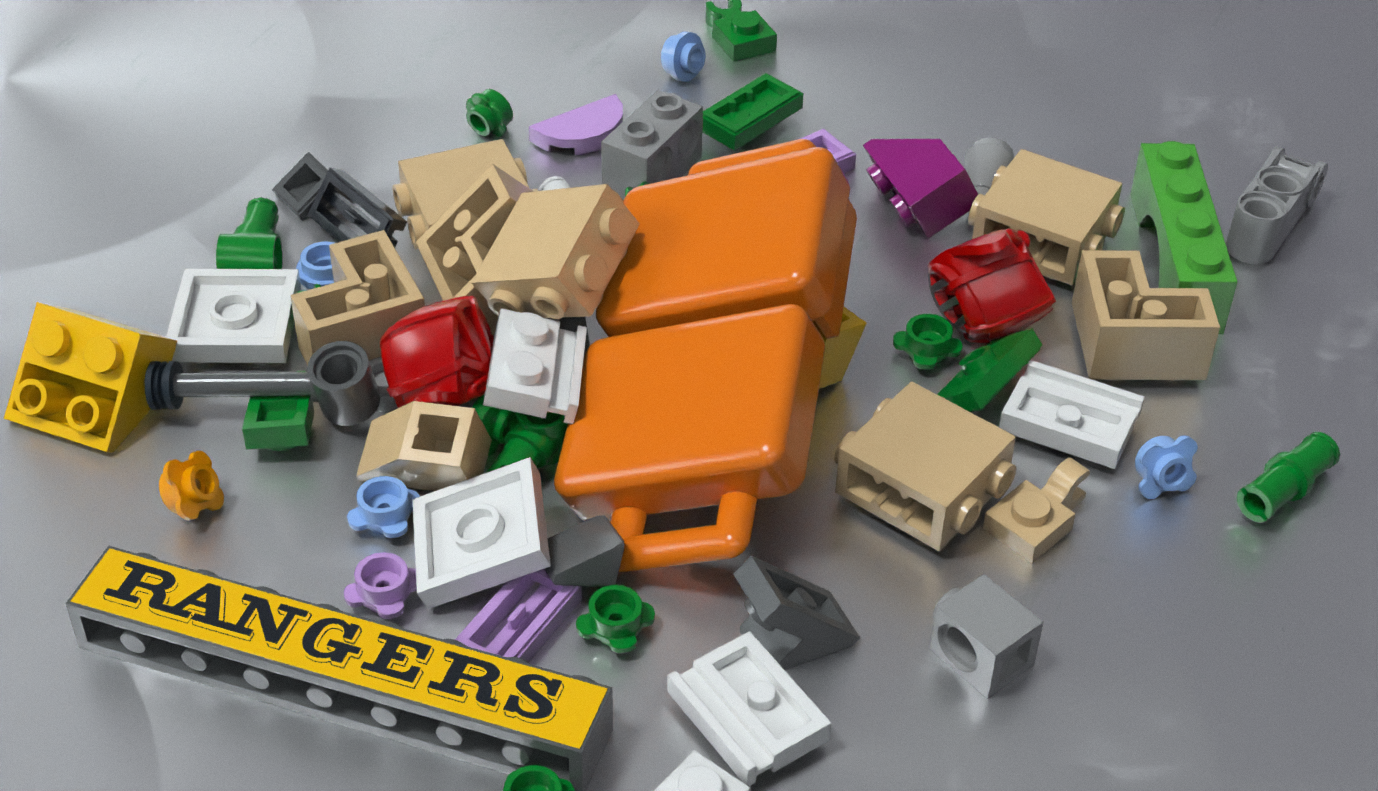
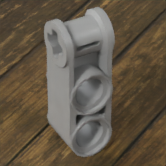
[1226,146,1328,264]

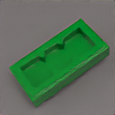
[702,73,804,151]
[937,328,1042,413]

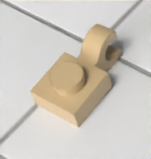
[983,458,1090,564]

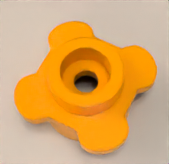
[159,450,224,521]

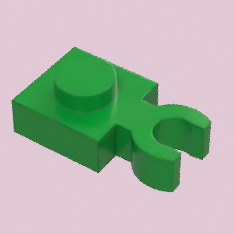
[705,0,777,62]
[242,371,314,451]

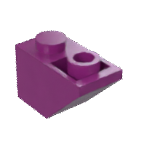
[863,139,978,239]

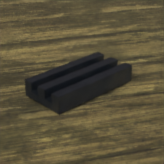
[308,167,407,248]

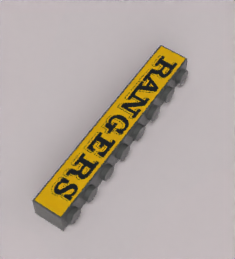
[65,546,613,791]

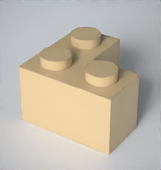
[416,164,534,335]
[290,230,425,366]
[1072,250,1220,381]

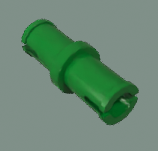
[1237,432,1340,523]

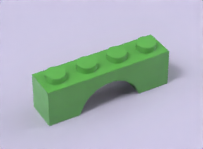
[1130,141,1238,334]

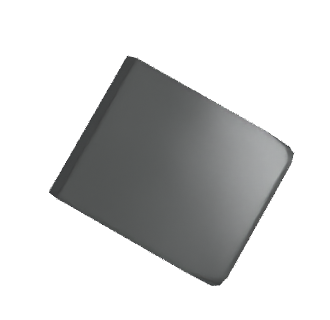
[272,152,351,221]
[544,516,625,587]

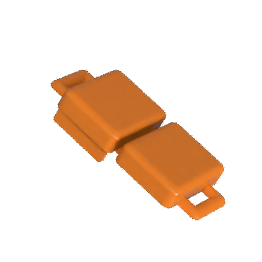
[554,139,857,573]

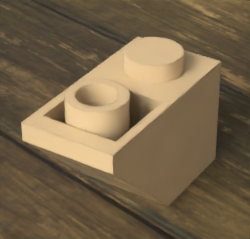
[356,401,492,491]

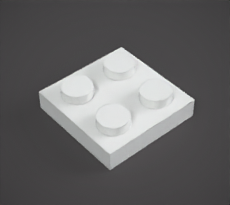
[166,269,301,363]
[412,457,551,609]

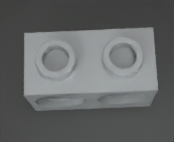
[601,90,703,200]

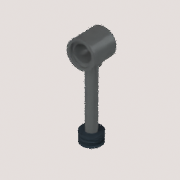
[145,341,380,426]

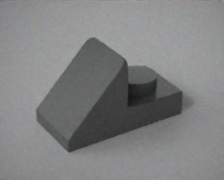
[733,556,860,670]

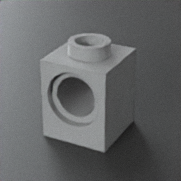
[929,574,1044,699]

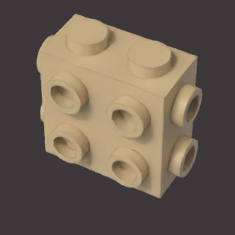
[392,139,538,250]
[968,149,1125,286]
[471,184,640,319]
[834,381,1016,552]

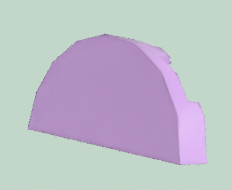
[529,94,623,155]

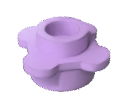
[344,552,417,619]

